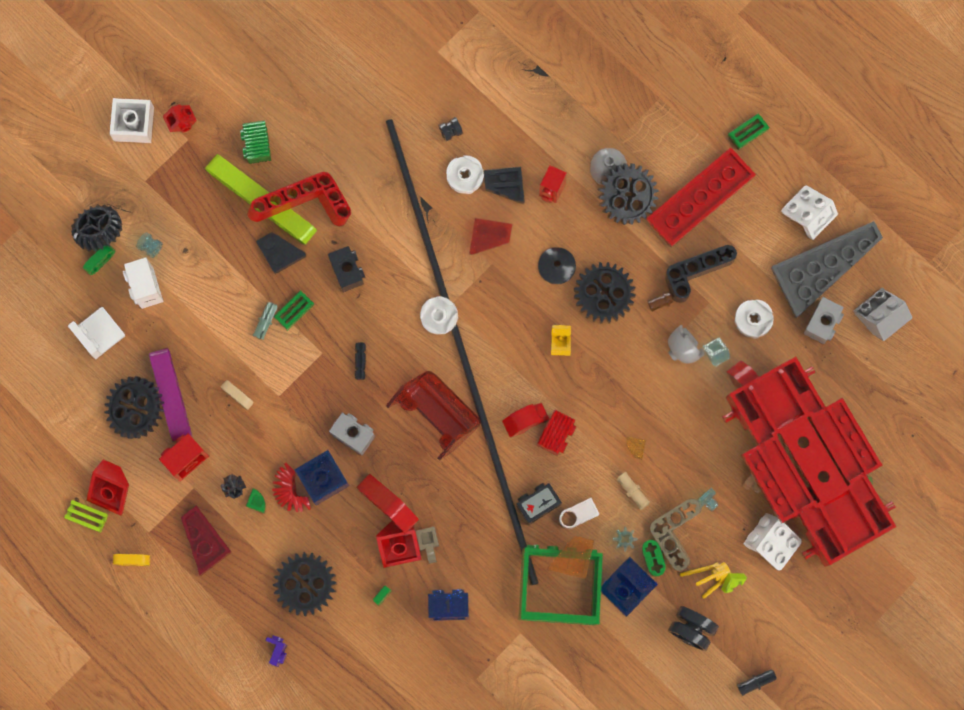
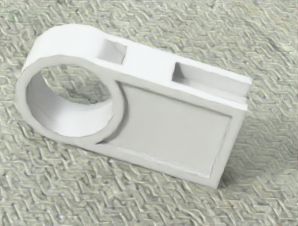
[559,498,599,529]

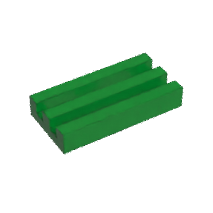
[728,113,770,150]
[274,290,315,331]

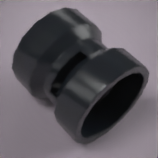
[438,117,463,142]

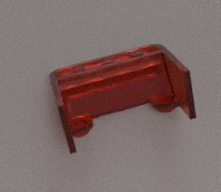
[386,371,481,461]

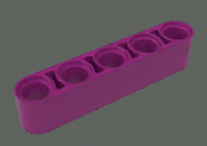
[149,348,192,442]

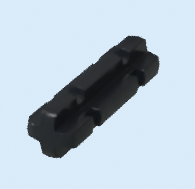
[355,342,366,380]

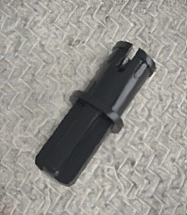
[737,669,777,696]

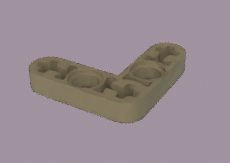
[650,499,702,571]

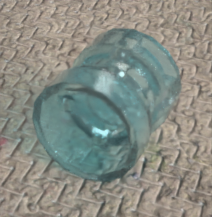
[136,232,163,258]

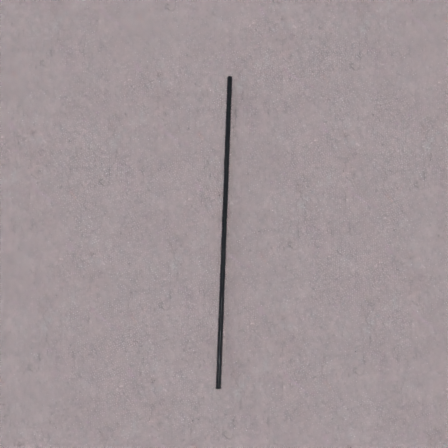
[386,119,539,586]

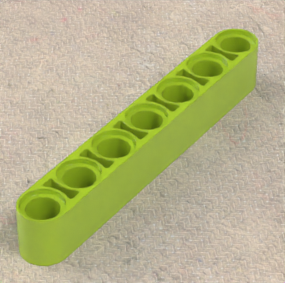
[205,154,317,245]

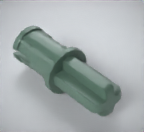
[252,302,277,340]

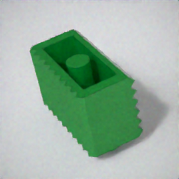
[240,120,271,164]

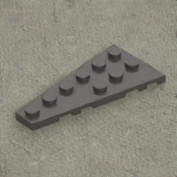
[771,221,883,318]

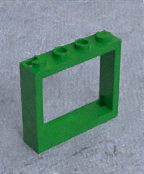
[518,545,603,626]

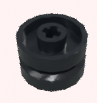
[668,606,719,652]

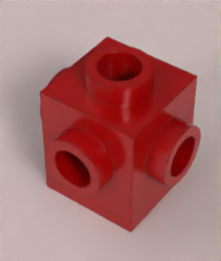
[163,104,197,133]

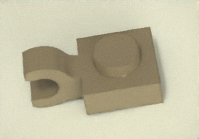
[416,527,439,564]

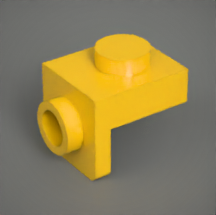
[551,325,571,356]

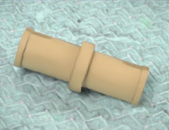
[616,472,650,510]

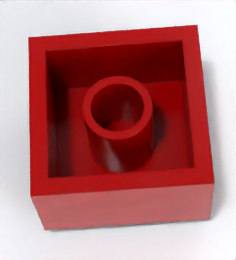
[159,433,209,482]

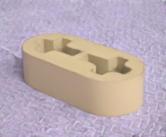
[221,380,254,410]

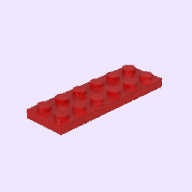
[646,147,756,248]

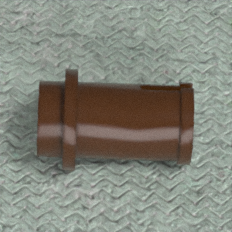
[647,292,673,312]

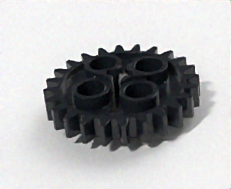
[597,163,659,225]
[574,262,636,324]
[104,376,164,439]
[273,552,337,617]

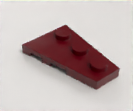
[181,505,232,576]

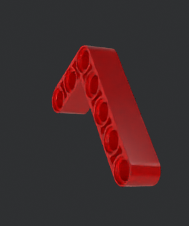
[247,172,351,226]

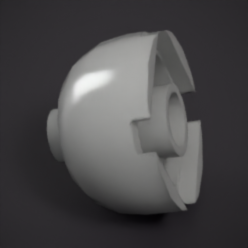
[590,148,627,185]
[668,325,705,364]

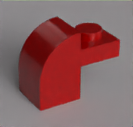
[726,360,759,388]
[502,403,550,438]

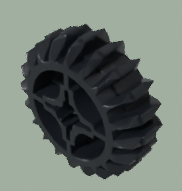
[71,204,123,252]

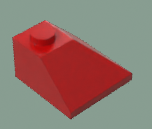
[86,459,129,516]
[376,521,422,568]

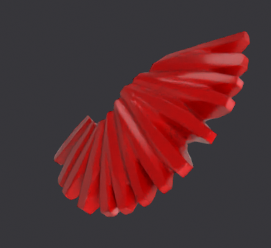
[272,463,311,512]

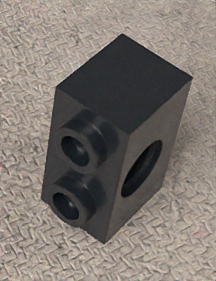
[328,246,366,293]

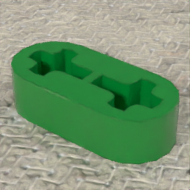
[83,245,116,276]
[642,540,666,577]

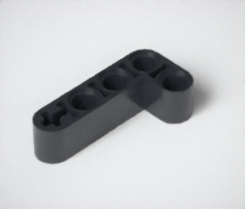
[665,245,737,303]

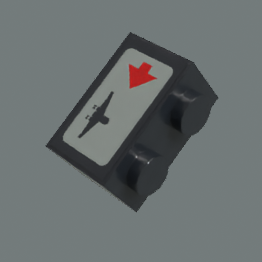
[516,483,562,525]

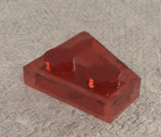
[469,218,513,255]

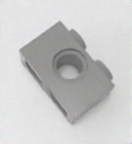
[804,297,844,344]
[329,413,375,456]

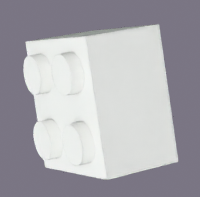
[110,98,154,143]
[123,257,164,309]

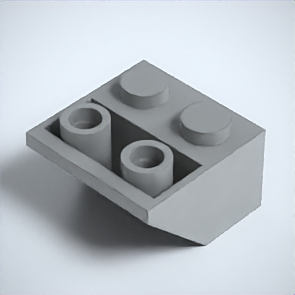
[854,288,913,341]

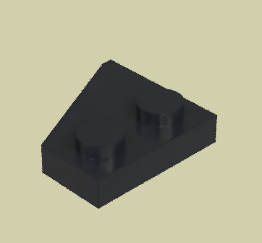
[484,167,525,204]
[256,232,307,274]

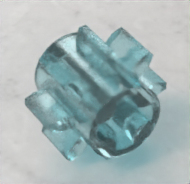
[613,527,638,552]

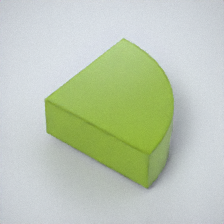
[721,573,747,593]

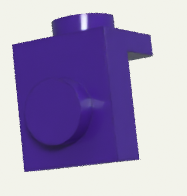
[265,635,287,667]

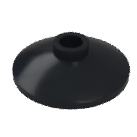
[538,247,576,284]

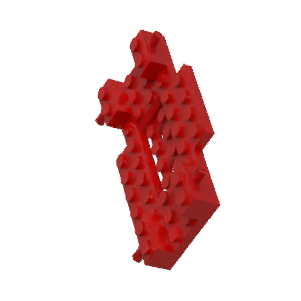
[722,356,897,567]

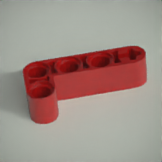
[356,474,419,534]

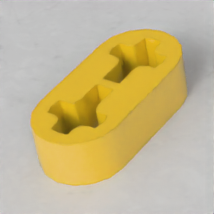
[113,554,150,566]

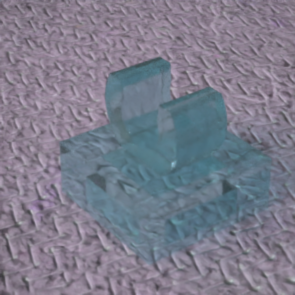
[698,488,719,511]

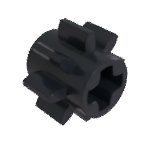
[220,474,246,499]

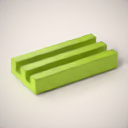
[64,500,108,533]

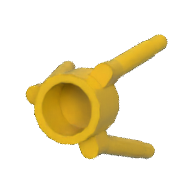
[680,562,731,599]

